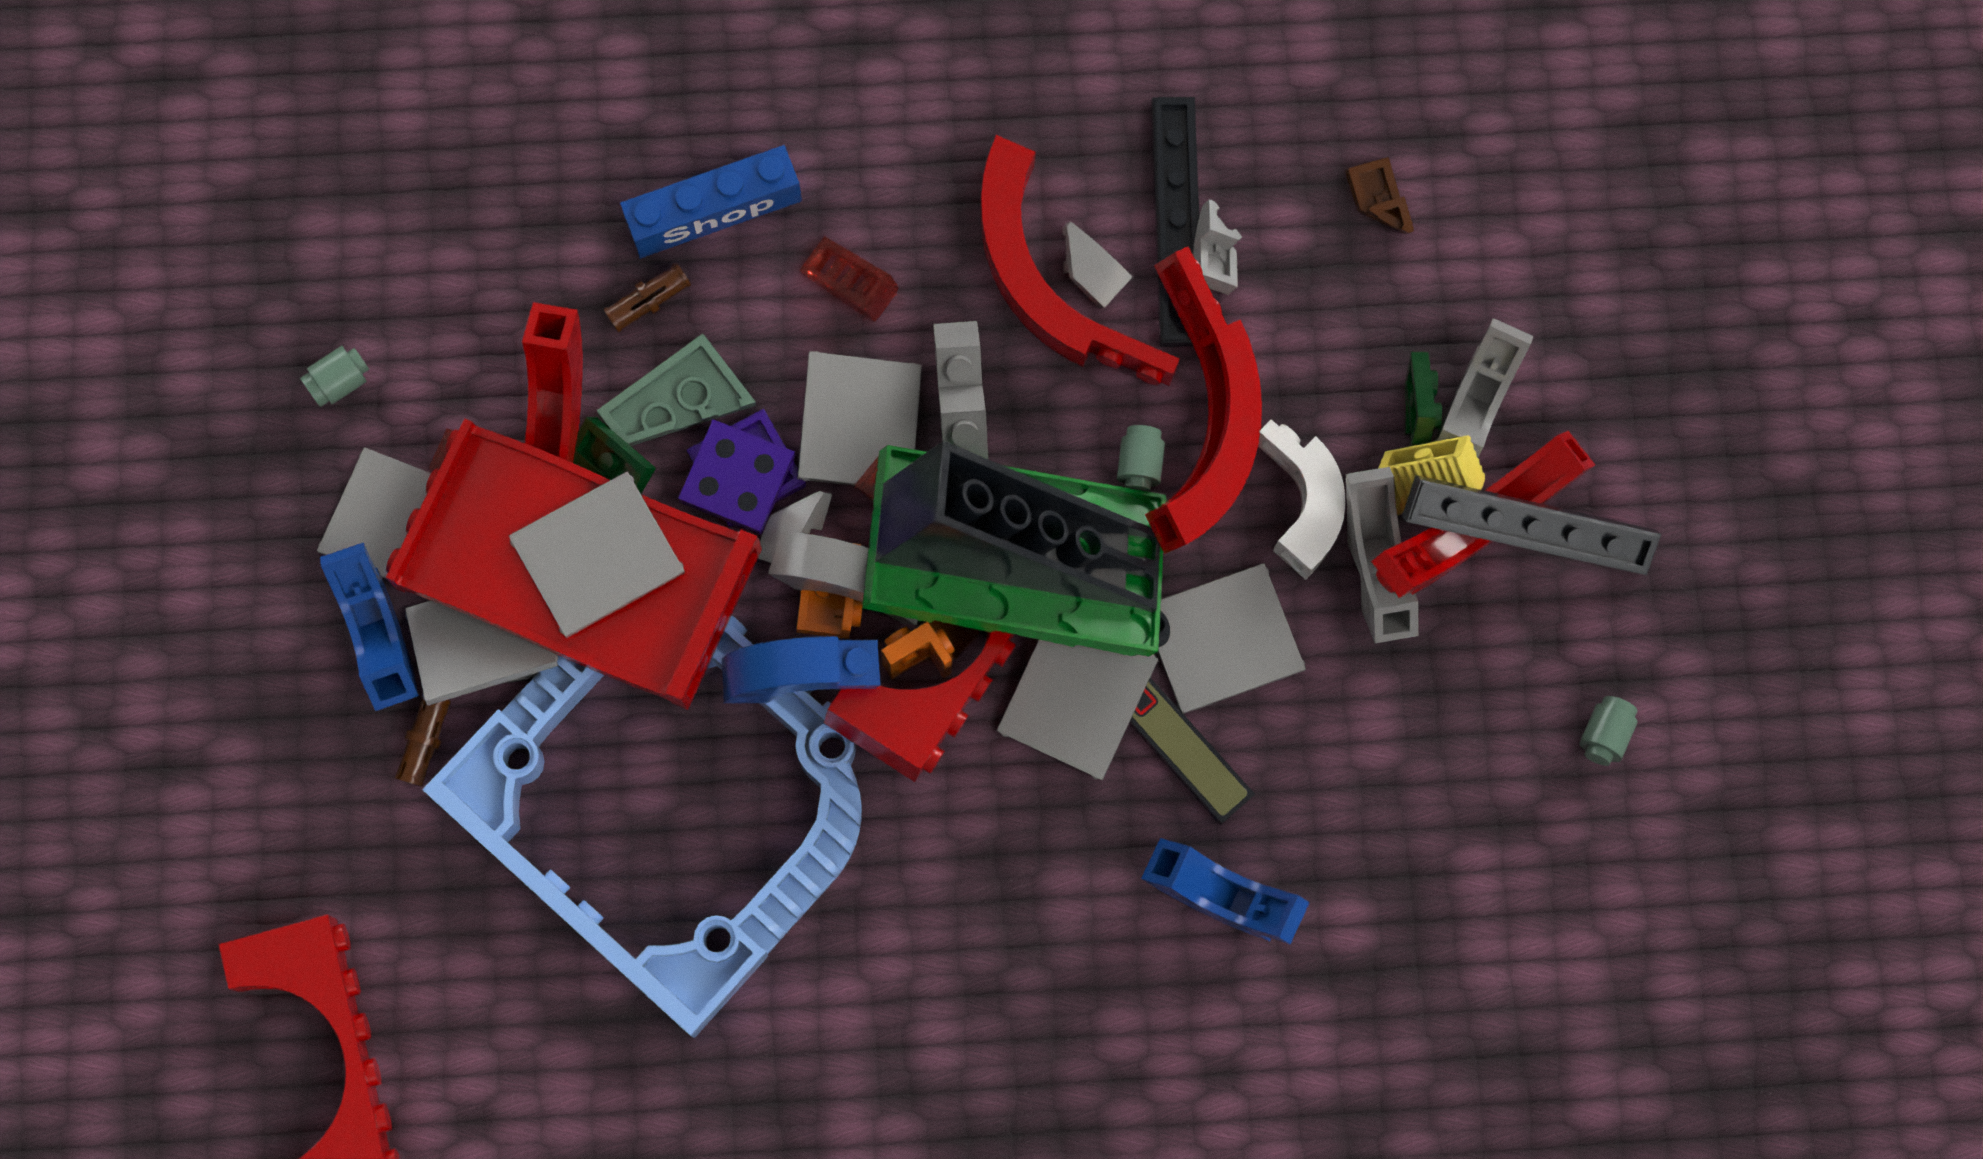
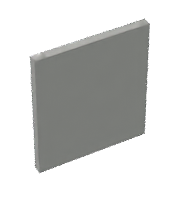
[797,351,922,488]
[317,447,431,579]
[509,471,685,638]
[1158,563,1306,714]
[405,601,558,706]
[997,640,1159,780]

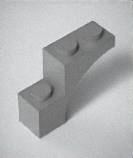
[933,321,988,459]
[1346,467,1418,643]

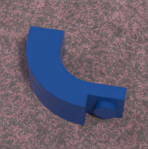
[320,542,419,711]
[722,636,880,703]
[1141,838,1309,944]

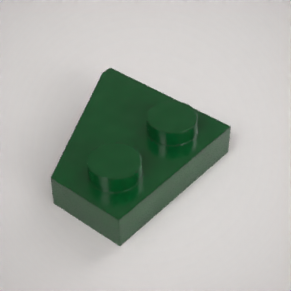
[1405,352,1442,446]
[573,417,656,494]

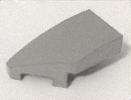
[1193,199,1243,295]
[1063,222,1132,309]
[758,491,832,563]

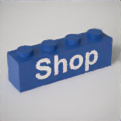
[620,145,802,259]

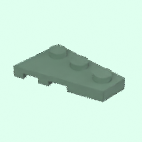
[597,334,756,446]

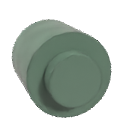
[300,345,370,407]
[1117,425,1165,492]
[1579,696,1638,766]

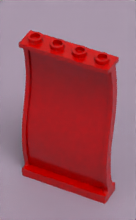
[386,418,762,710]

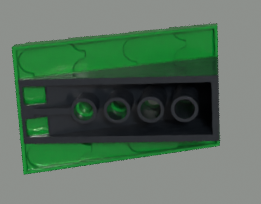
[862,441,1166,657]

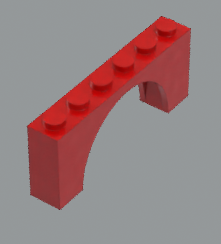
[824,631,1016,782]
[219,915,400,1159]

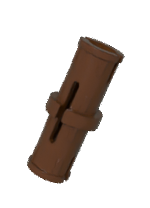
[603,262,691,333]
[394,695,451,787]

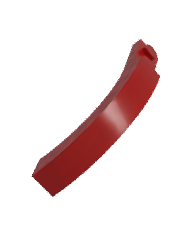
[981,135,1180,386]
[1145,246,1262,554]
[522,302,583,463]
[1371,430,1595,598]

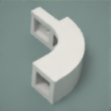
[1258,420,1345,580]

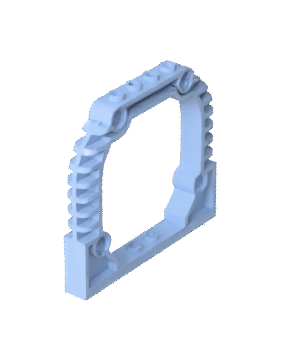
[422,616,862,1038]

